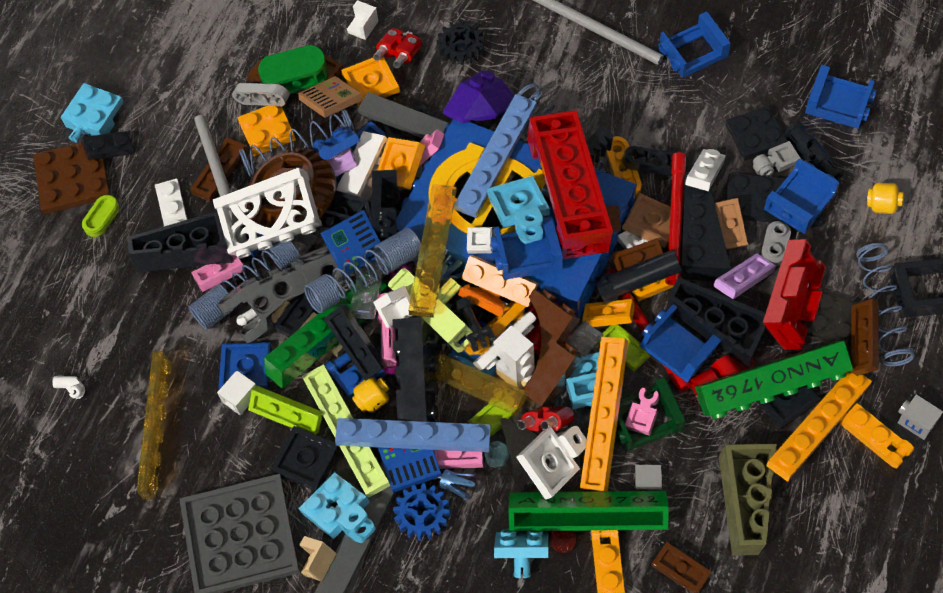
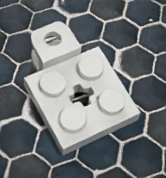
[516,426,587,499]

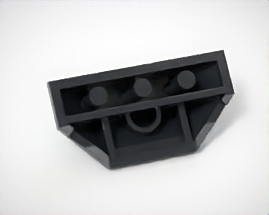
[311,190,372,239]

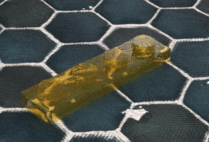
[436,354,528,416]

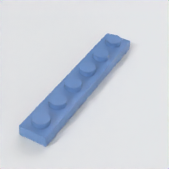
[454,94,537,218]
[335,418,490,452]

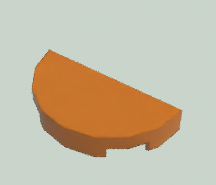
[458,284,506,317]

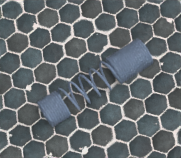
[304,228,423,313]
[188,241,301,330]

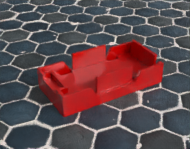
[763,239,826,350]

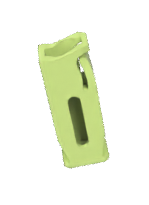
[388,268,473,353]

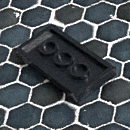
[726,174,822,227]

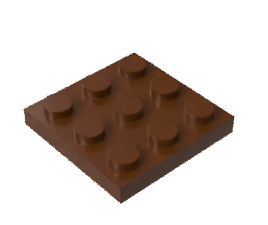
[33,142,111,215]

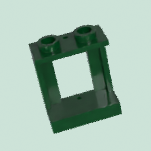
[616,377,685,451]

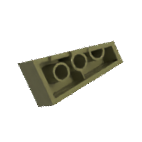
[719,444,777,556]

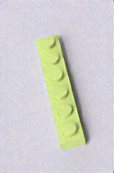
[302,364,390,498]

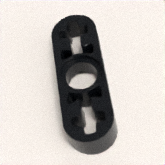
[622,146,690,176]

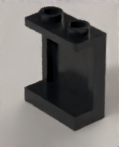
[371,170,399,242]

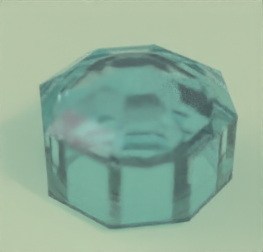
[484,441,509,468]

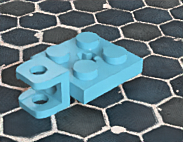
[487,176,550,244]
[298,472,376,543]

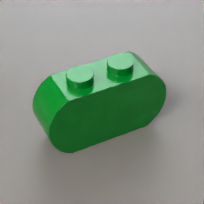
[258,45,328,94]

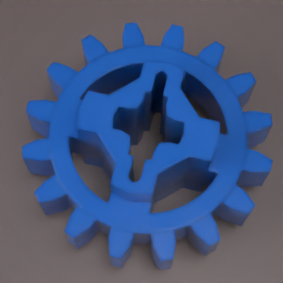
[393,483,450,541]

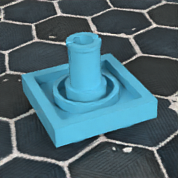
[494,529,548,578]

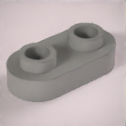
[761,221,791,267]

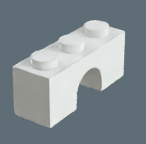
[493,325,535,392]

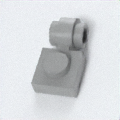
[753,141,801,177]

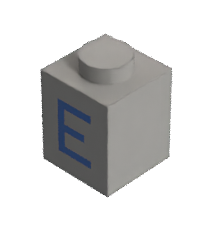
[898,394,943,440]

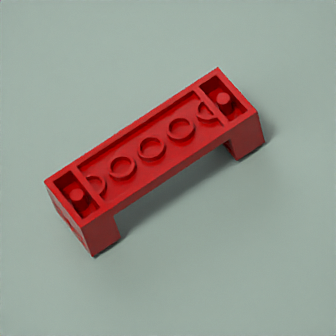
[527,110,613,260]

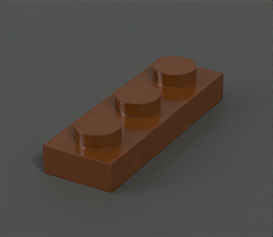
[190,137,247,202]
[851,298,879,376]

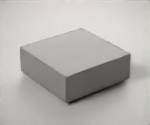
[635,465,662,491]

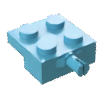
[61,83,124,143]
[565,352,622,409]

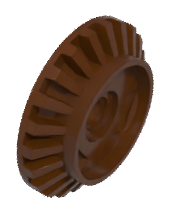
[246,148,336,228]

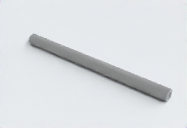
[533,0,664,65]
[194,115,247,243]

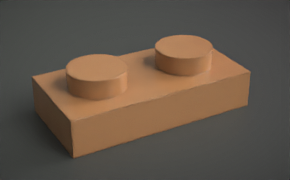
[715,198,748,250]

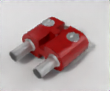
[373,28,422,68]
[517,406,574,431]

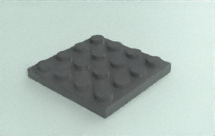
[179,474,300,593]

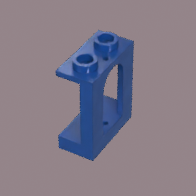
[658,12,731,78]

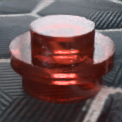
[550,531,576,553]

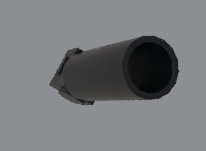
[595,249,683,304]

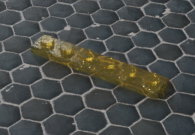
[408,184,457,318]
[137,351,171,500]

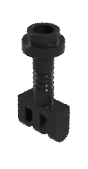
[455,297,496,352]

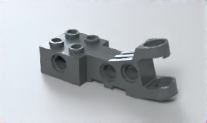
[217,245,356,343]

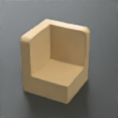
[300,536,336,581]

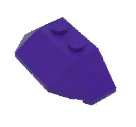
[443,70,514,123]

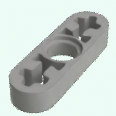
[232,83,290,106]

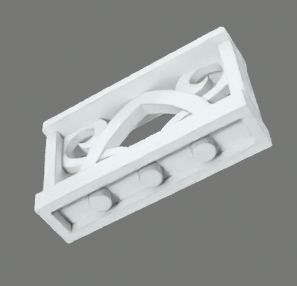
[213,168,322,258]

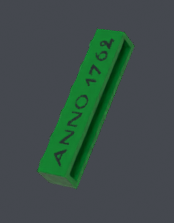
[264,273,388,389]
[695,341,853,419]
[509,491,669,531]

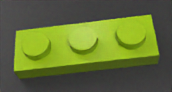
[248,385,323,435]

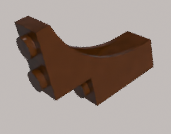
[522,289,583,407]

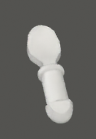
[236,297,267,326]

